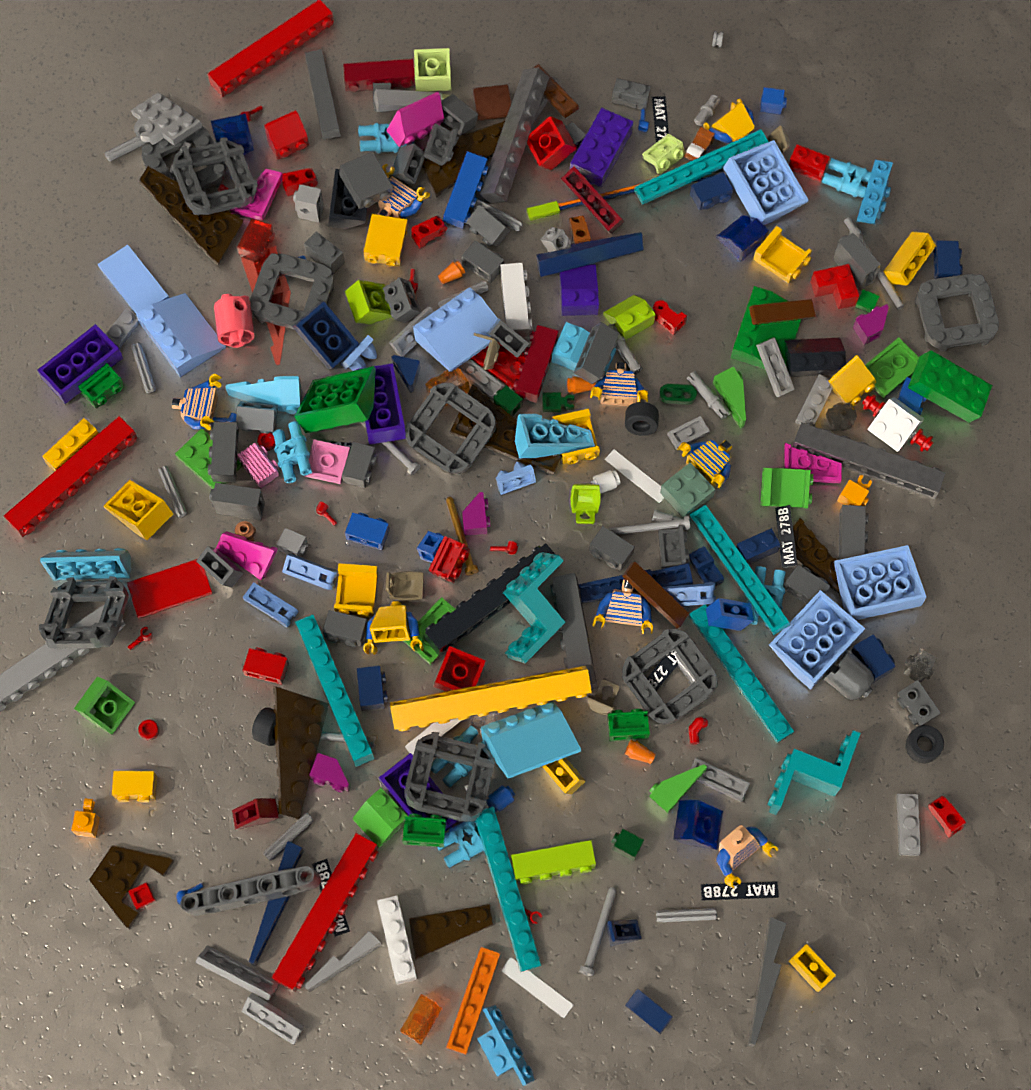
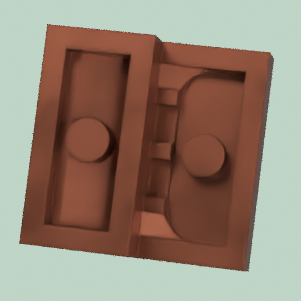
[473,84,511,120]

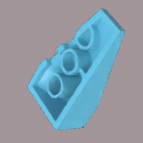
[226,376,303,414]
[515,414,595,458]

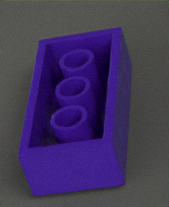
[570,108,634,188]
[37,324,123,404]
[356,363,406,445]
[379,753,459,832]

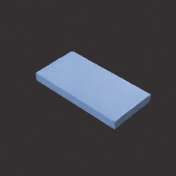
[98,245,169,314]

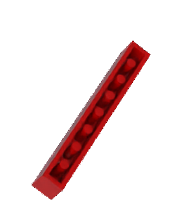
[207,0,334,97]
[4,416,137,537]
[271,833,379,992]

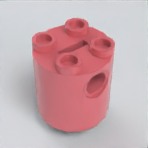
[214,294,255,348]

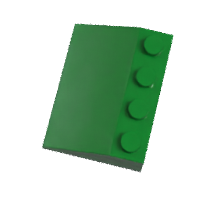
[731,286,801,369]
[294,366,376,433]

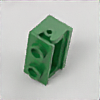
[78,363,125,409]
[607,709,650,741]
[402,814,446,847]

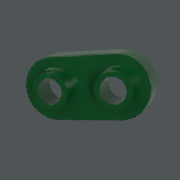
[659,384,697,405]

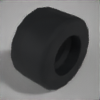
[625,402,659,436]
[252,707,276,746]
[905,725,944,763]

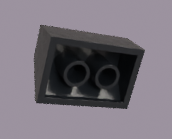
[328,169,367,229]
[785,337,847,377]

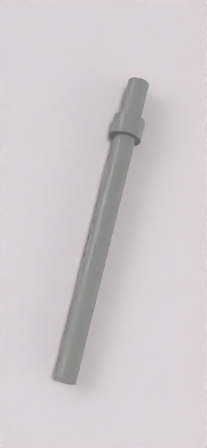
[844,217,904,309]

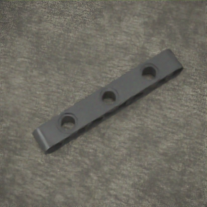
[180,866,321,916]

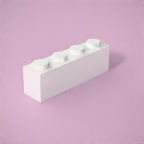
[501,263,532,337]
[377,896,417,985]

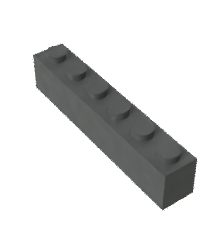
[550,573,598,690]

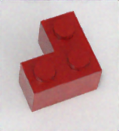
[810,264,859,310]

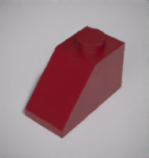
[232,798,279,830]

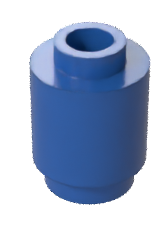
[486,785,515,813]

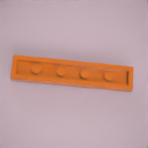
[446,947,500,1055]

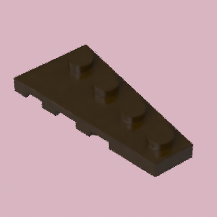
[779,518,840,594]
[409,904,493,960]

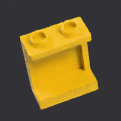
[364,214,408,266]
[753,226,812,283]
[552,409,600,465]
[334,563,378,618]

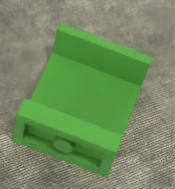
[760,467,813,508]

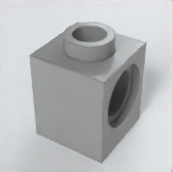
[541,227,572,252]
[276,528,308,557]

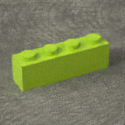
[511,840,596,884]

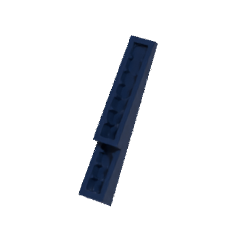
[536,232,643,277]
[579,563,693,604]
[249,841,304,966]

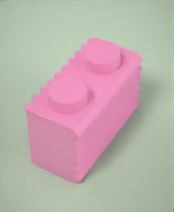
[237,442,279,489]

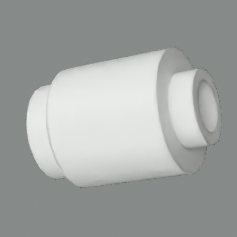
[591,470,621,494]

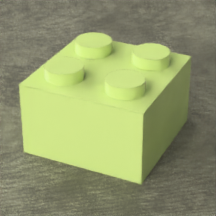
[414,48,451,91]

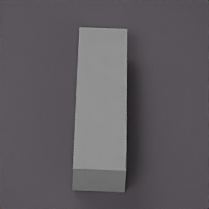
[374,89,443,112]
[304,931,382,992]

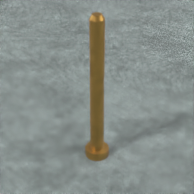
[446,497,479,575]

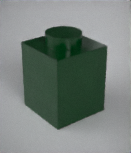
[494,385,523,417]
[611,829,644,861]

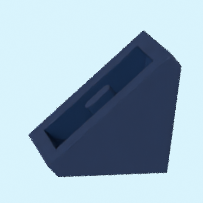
[391,355,421,393]
[606,919,642,946]

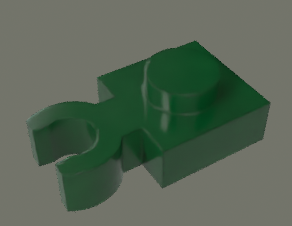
[542,392,574,412]

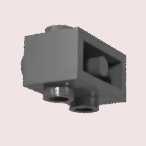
[383,277,422,323]
[896,680,941,726]

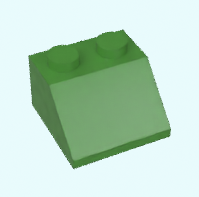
[74,677,135,735]
[352,788,408,849]

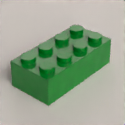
[908,350,993,423]

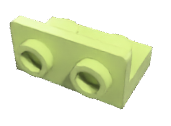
[642,134,685,175]

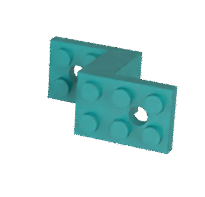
[503,552,565,663]
[767,730,861,815]

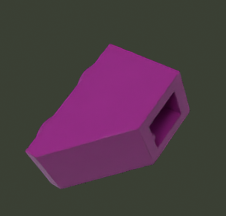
[853,304,889,345]
[462,492,491,536]
[310,753,350,793]

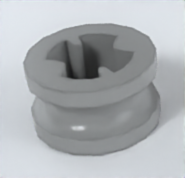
[712,31,723,48]

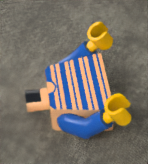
[377,164,430,219]
[590,362,648,406]
[172,374,222,430]
[592,579,653,634]
[716,825,778,889]

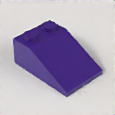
[560,265,599,316]

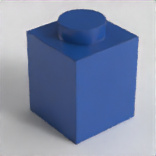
[760,87,787,115]

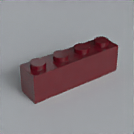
[343,59,415,92]
[561,166,625,234]
[513,325,559,403]

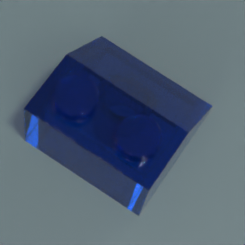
[211,113,254,154]
[716,215,769,262]
[673,800,723,850]

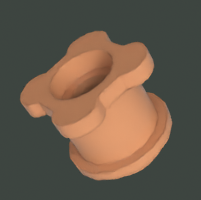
[235,521,256,542]

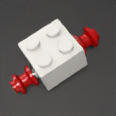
[862,394,934,452]

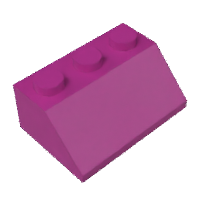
[386,92,444,147]

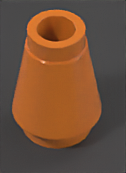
[438,261,466,285]
[567,376,595,394]
[624,740,656,764]

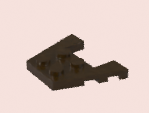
[89,845,174,929]

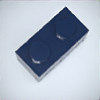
[690,172,733,211]
[933,240,963,279]
[736,528,781,565]
[851,634,896,683]
[357,666,388,711]

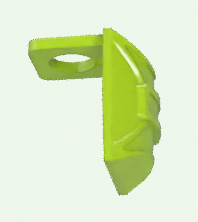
[571,483,601,524]

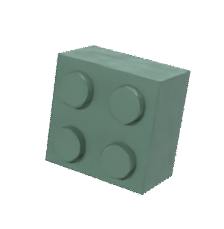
[660,462,716,518]

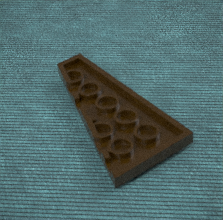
[421,121,505,198]
[139,166,244,266]
[450,384,561,475]
[273,687,329,820]

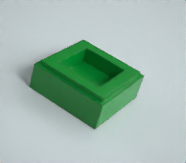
[855,289,880,313]

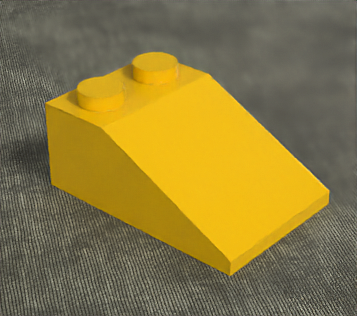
[828,355,877,408]
[103,480,173,540]

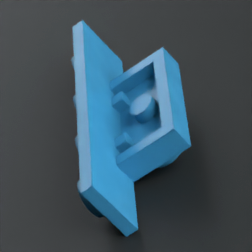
[857,160,893,224]
[477,1005,535,1086]

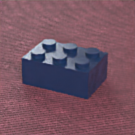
[292,301,360,369]

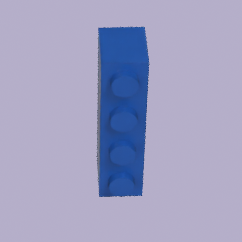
[443,152,489,229]

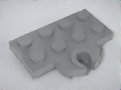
[131,92,202,146]

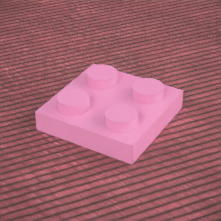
[305,439,350,484]

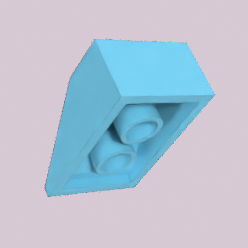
[552,322,617,375]

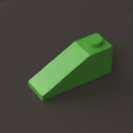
[713,366,746,428]
[649,764,708,813]

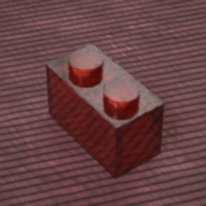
[237,218,275,263]

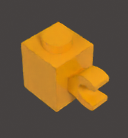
[837,475,872,506]
[71,798,100,838]

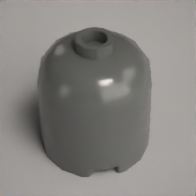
[824,650,874,700]

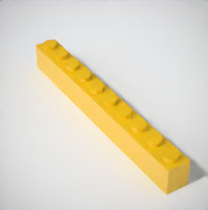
[390,666,592,731]

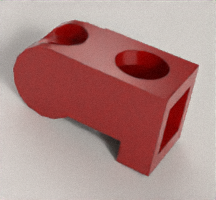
[282,168,318,197]
[411,216,448,249]
[653,300,687,335]
[928,796,966,838]

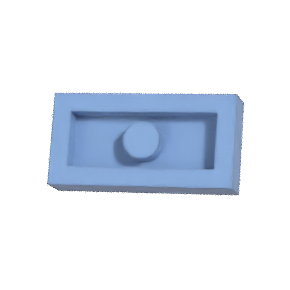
[340,335,377,371]
[496,461,536,495]

